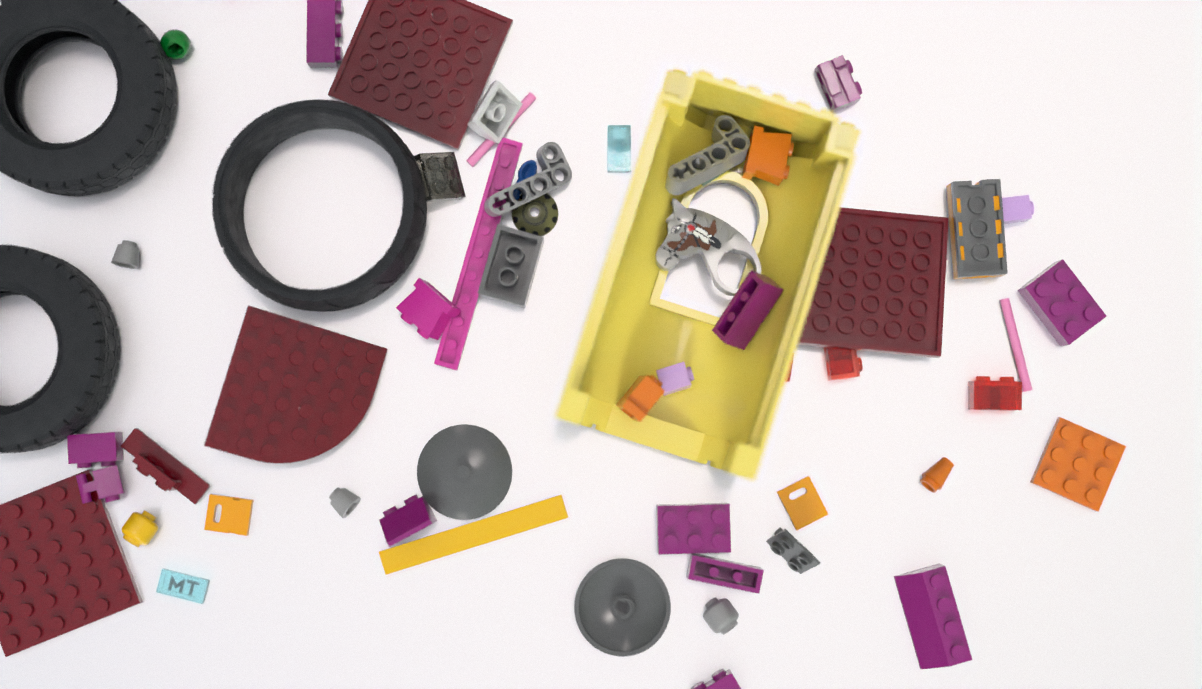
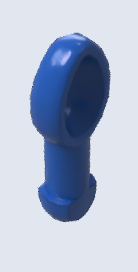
[513,160,537,201]

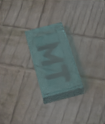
[156,568,210,604]

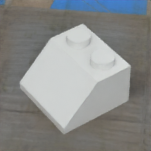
[467,80,522,144]

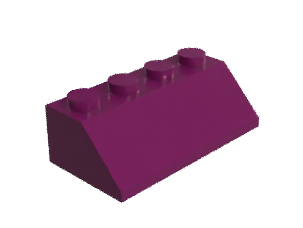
[893,563,973,669]

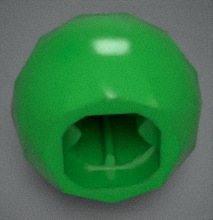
[160,29,191,59]

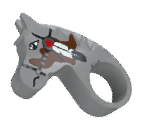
[655,198,761,296]

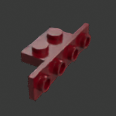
[121,428,210,505]

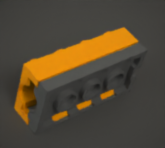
[946,179,1008,280]

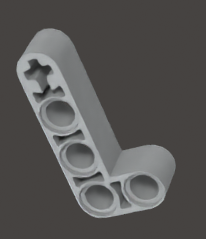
[665,115,750,195]
[484,142,572,217]

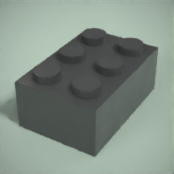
[478,224,545,308]

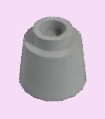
[111,240,140,269]
[329,487,361,518]

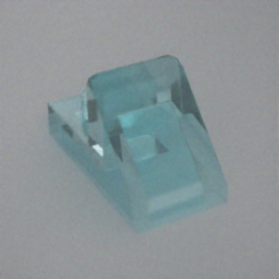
[607,125,631,172]

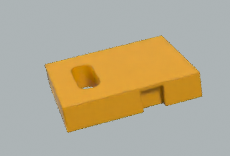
[777,476,828,530]
[204,494,254,536]

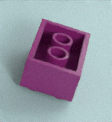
[1018,259,1107,346]
[656,503,731,555]

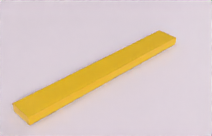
[379,494,568,575]

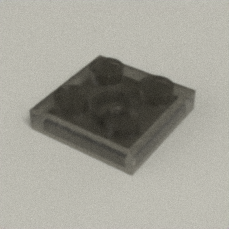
[414,152,466,202]

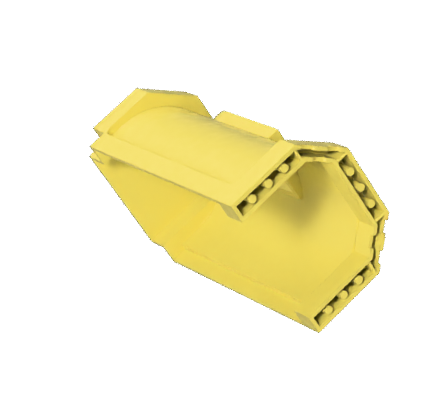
[556,68,861,481]

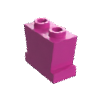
[396,278,461,340]

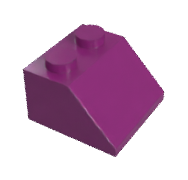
[379,494,437,547]

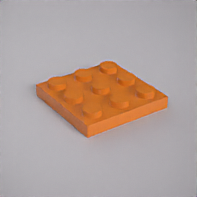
[1030,417,1126,512]

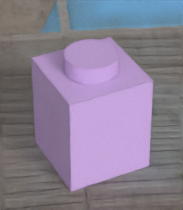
[1002,195,1034,224]
[656,362,694,396]

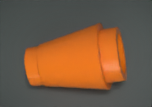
[920,457,954,493]

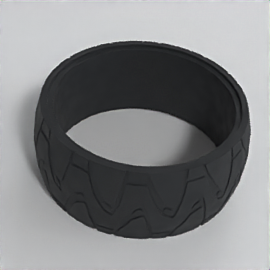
[212,99,427,312]

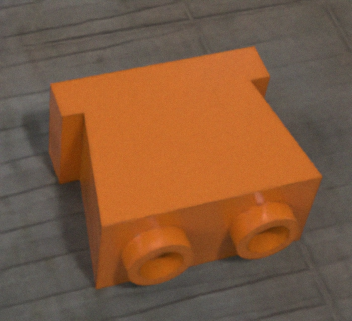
[742,126,794,186]
[616,375,665,422]

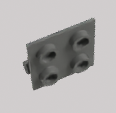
[766,527,821,574]

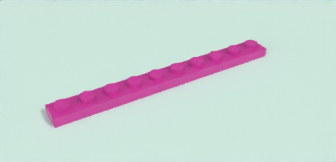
[434,138,523,371]

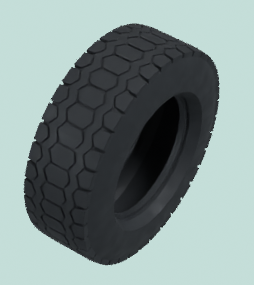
[0,0,177,196]
[0,245,120,453]

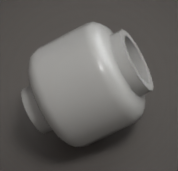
[703,597,739,635]

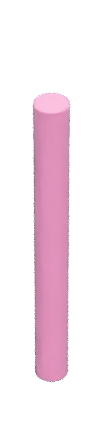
[466,92,536,167]
[1000,298,1032,392]

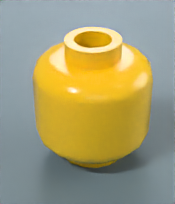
[122,510,159,548]

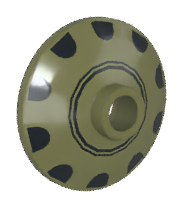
[512,190,559,236]

